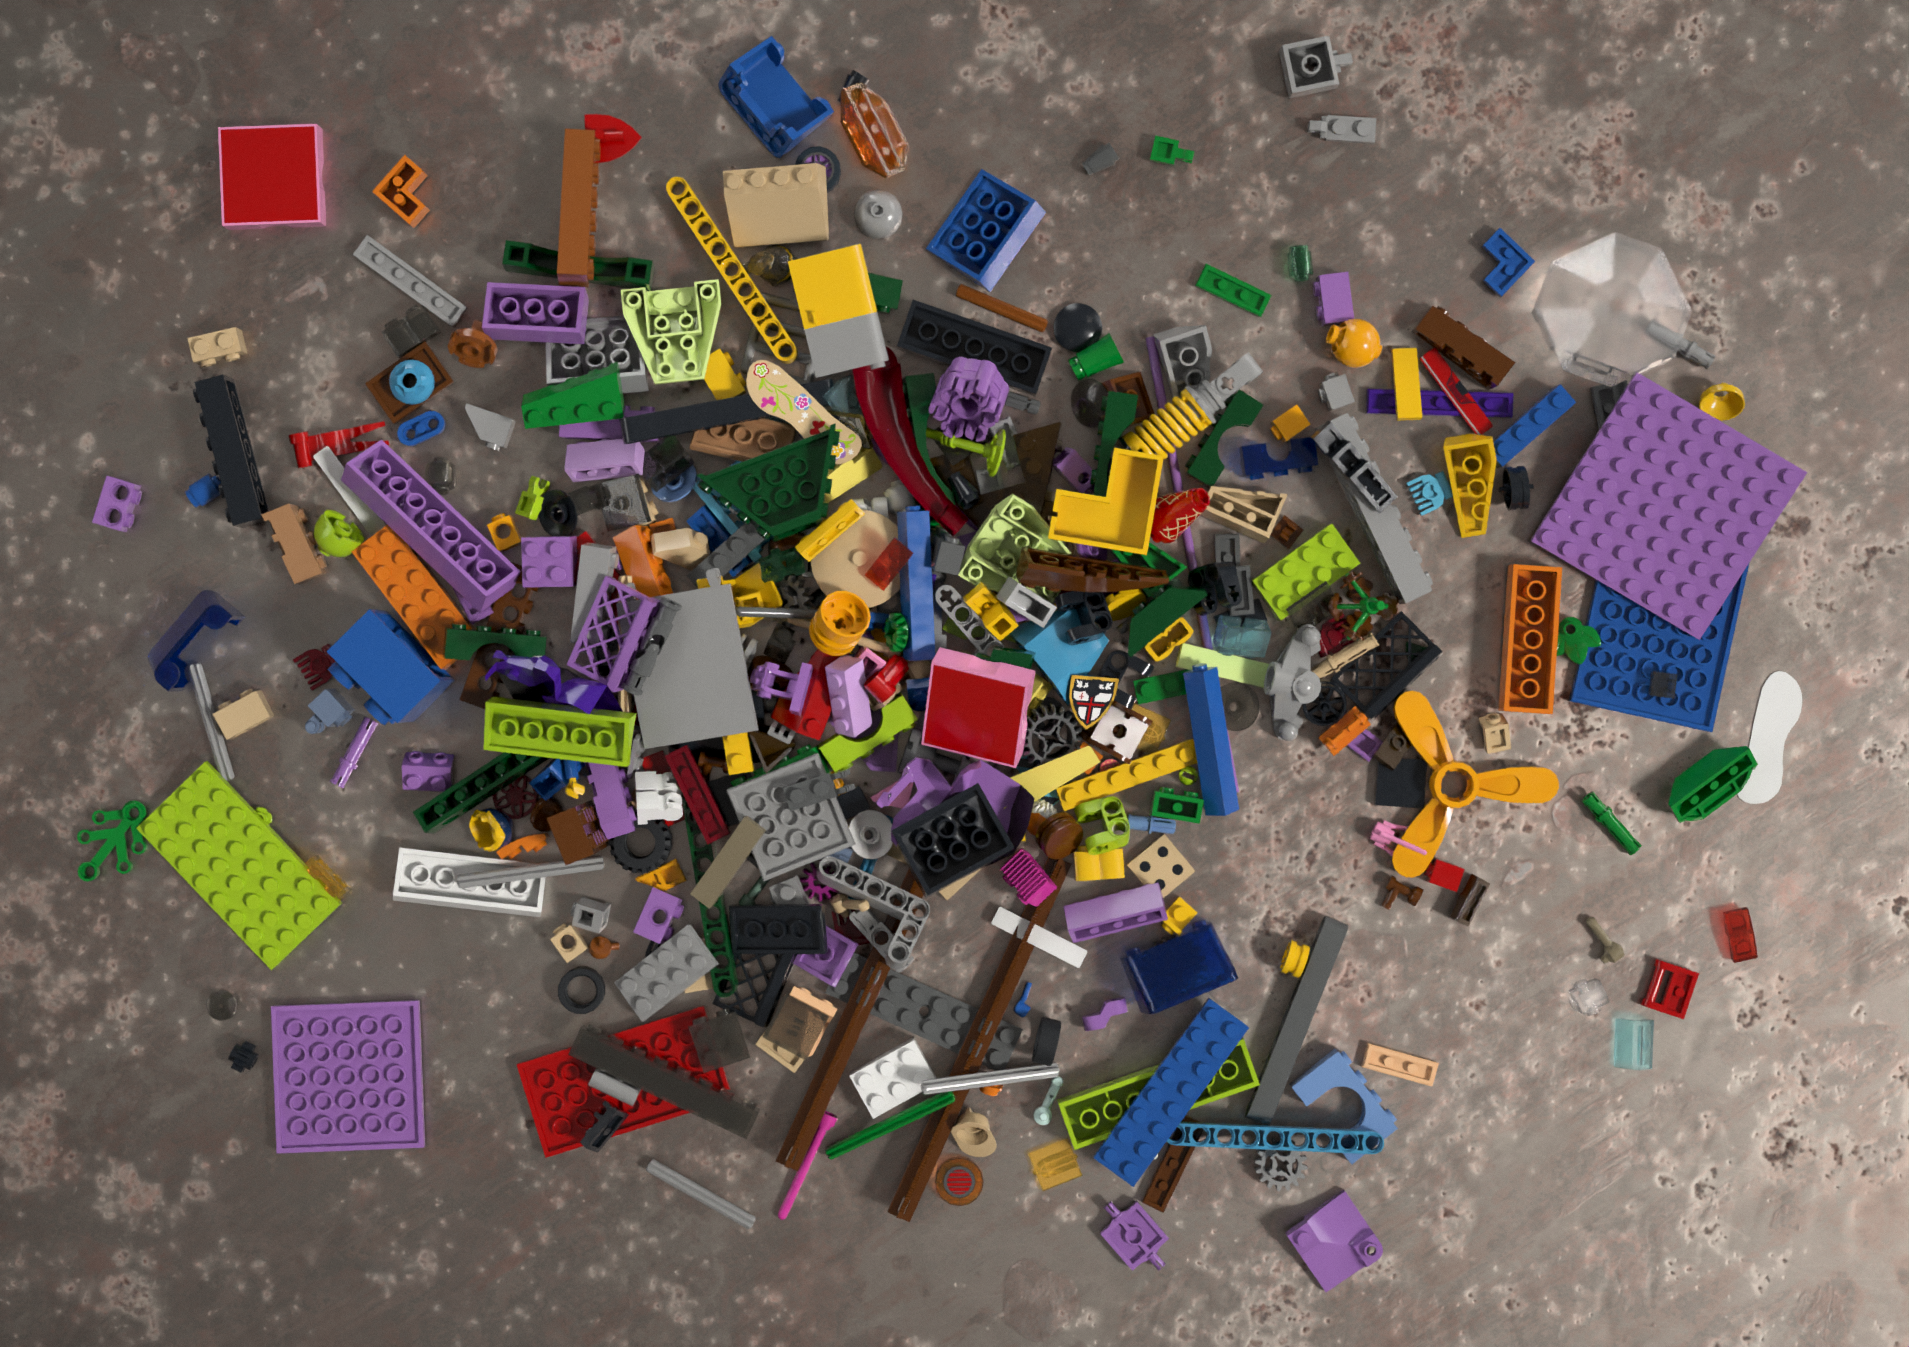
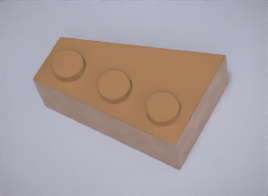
[261,504,327,585]

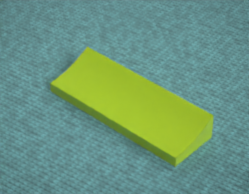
[483,697,636,767]

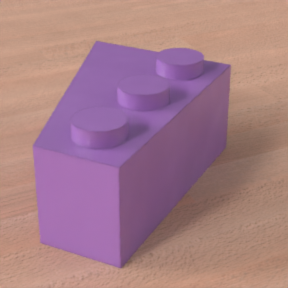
[584,762,637,840]

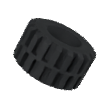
[609,812,673,874]

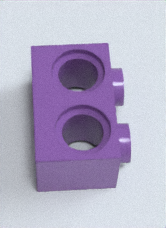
[92,476,142,532]

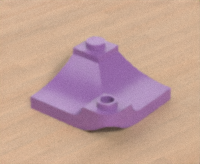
[1285,1190,1383,1292]

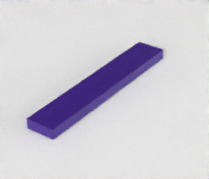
[1366,389,1513,418]

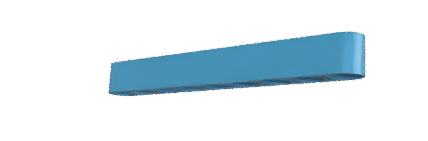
[1167,1122,1384,1154]

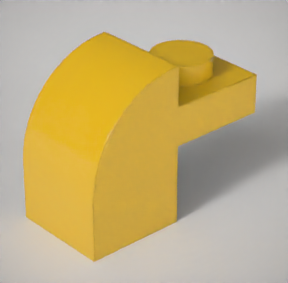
[963,582,1019,641]

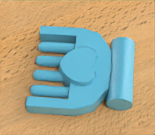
[1406,471,1453,516]

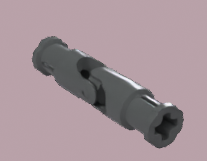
[621,597,682,696]

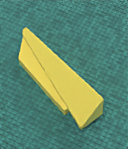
[824,446,882,503]
[1004,746,1100,809]

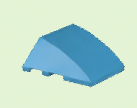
[1009,609,1109,706]

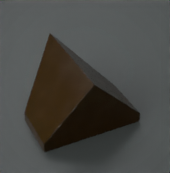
[748,722,796,773]

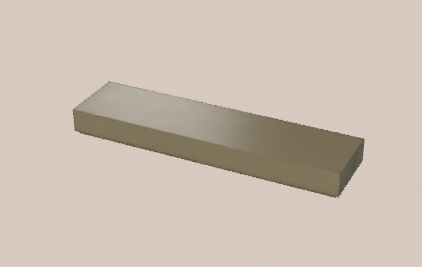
[691,816,766,909]

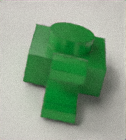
[1150,135,1194,166]

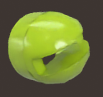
[1178,766,1198,785]

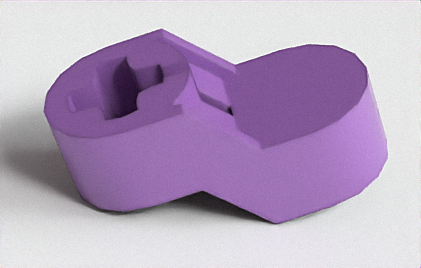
[1082,997,1128,1031]

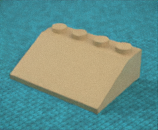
[723,163,829,248]

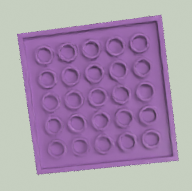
[271,1000,425,1154]

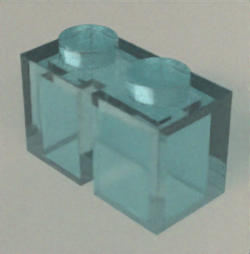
[1213,615,1272,658]

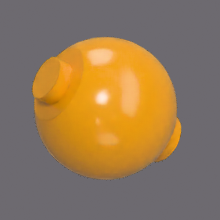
[1326,319,1382,368]

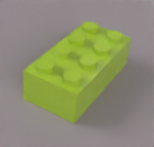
[1251,524,1360,621]

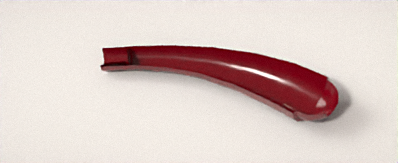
[853,346,968,536]

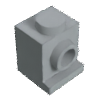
[571,897,612,934]

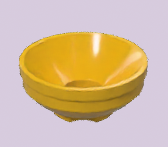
[1699,383,1745,421]

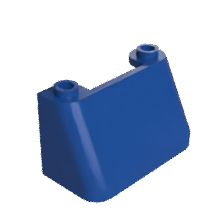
[718,36,834,158]

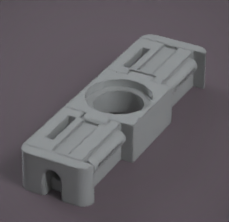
[849,909,914,972]

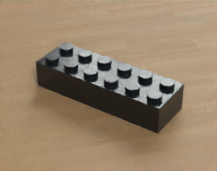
[897,300,1052,396]
[193,374,269,528]

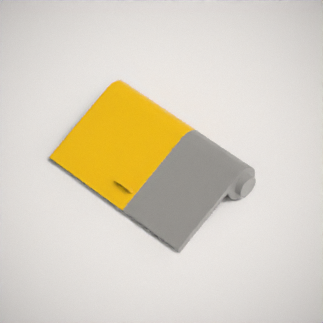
[788,244,889,378]

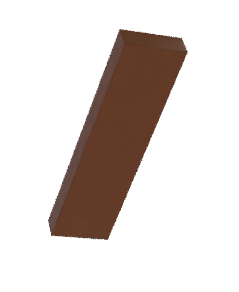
[1141,1115,1204,1213]

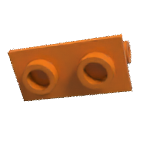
[1318,706,1371,756]

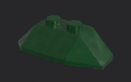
[1128,585,1207,657]

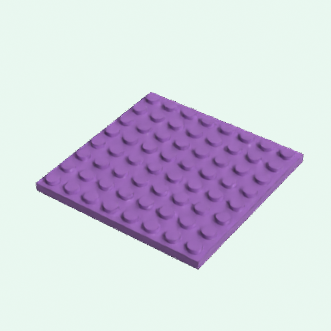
[1531,372,1807,640]

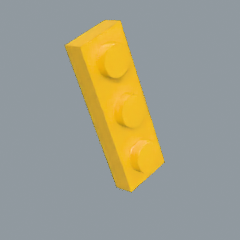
[795,499,865,562]

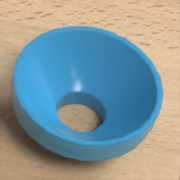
[389,360,435,405]

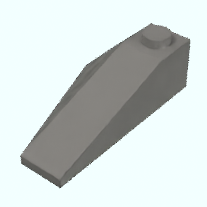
[1153,325,1212,427]

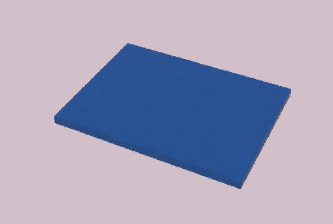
[1568,562,1750,732]

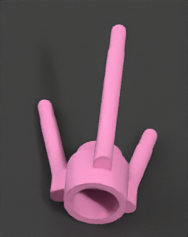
[1370,820,1427,856]

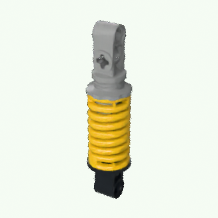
[1095,352,1263,484]

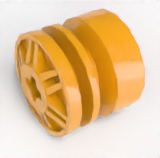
[809,591,871,656]

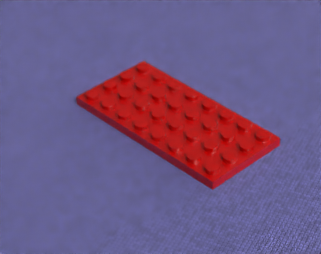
[516,1005,733,1158]

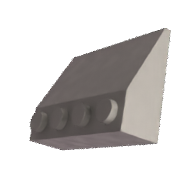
[545,316,649,393]

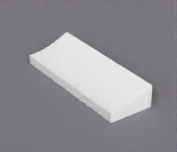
[393,848,546,917]

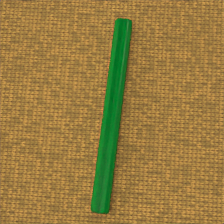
[825,1091,956,1160]

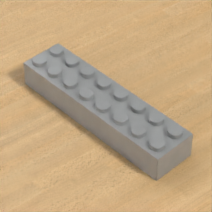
[1315,413,1433,605]

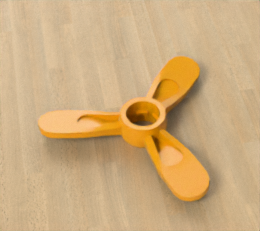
[1392,691,1559,878]

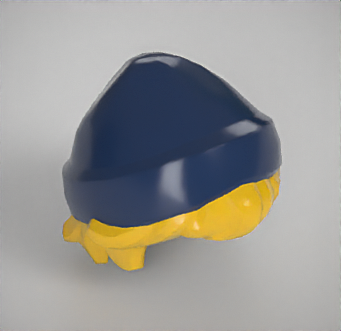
[469,808,513,852]

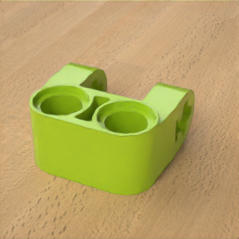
[1074,796,1130,855]

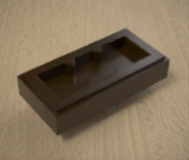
[1373,722,1411,771]
[1450,874,1490,927]

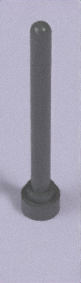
[736,607,818,619]

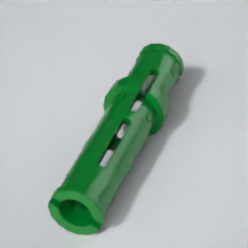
[1581,791,1642,856]

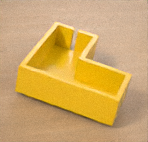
[1048,448,1164,555]

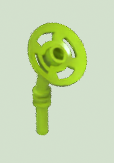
[926,427,1006,477]

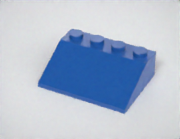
[926,169,1046,292]

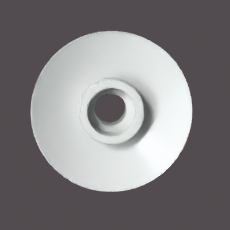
[848,810,893,859]

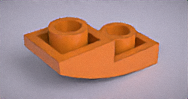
[496,833,550,860]

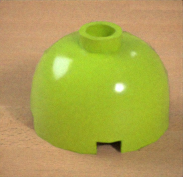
[313,510,364,558]

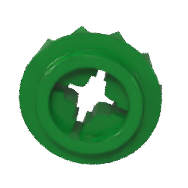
[884,613,909,652]

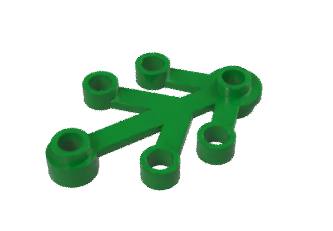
[77,800,148,882]

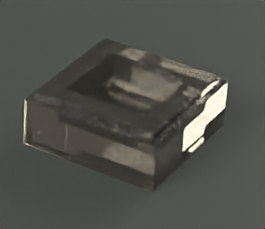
[1648,671,1678,699]

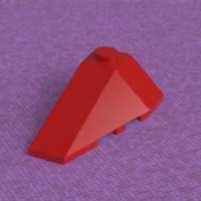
[771,649,850,741]

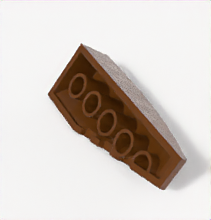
[1016,547,1169,592]

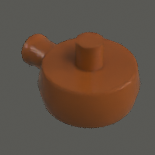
[589,936,620,959]

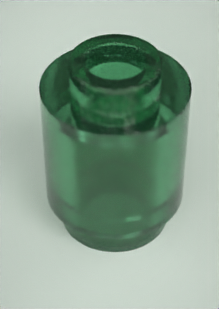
[1287,245,1314,282]

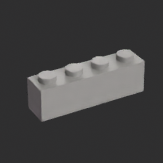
[570,542,619,647]

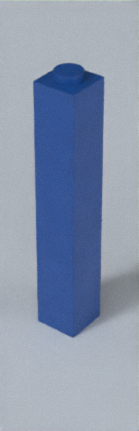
[897,506,935,661]
[1183,663,1239,816]

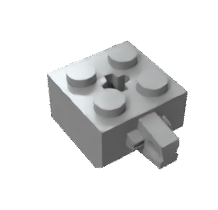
[1279,36,1353,99]

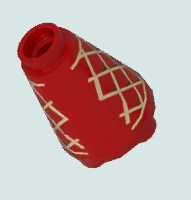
[1150,488,1210,544]

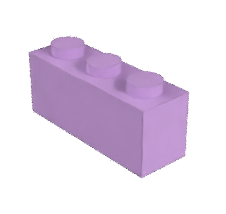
[564,438,645,482]
[825,655,873,737]

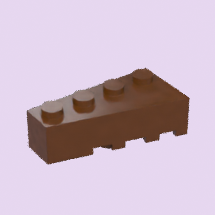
[1411,306,1516,390]

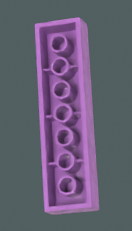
[341,439,521,612]

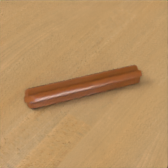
[956,284,1048,332]

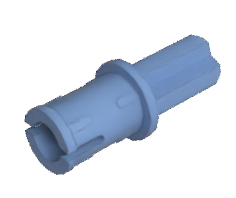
[1127,814,1176,834]

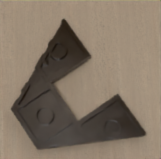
[930,422,1062,529]

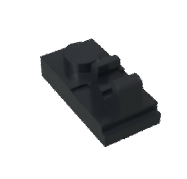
[580,1101,629,1153]

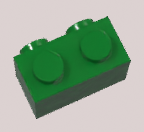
[1149,787,1204,824]

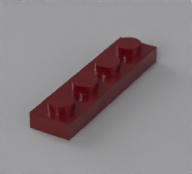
[665,745,731,845]

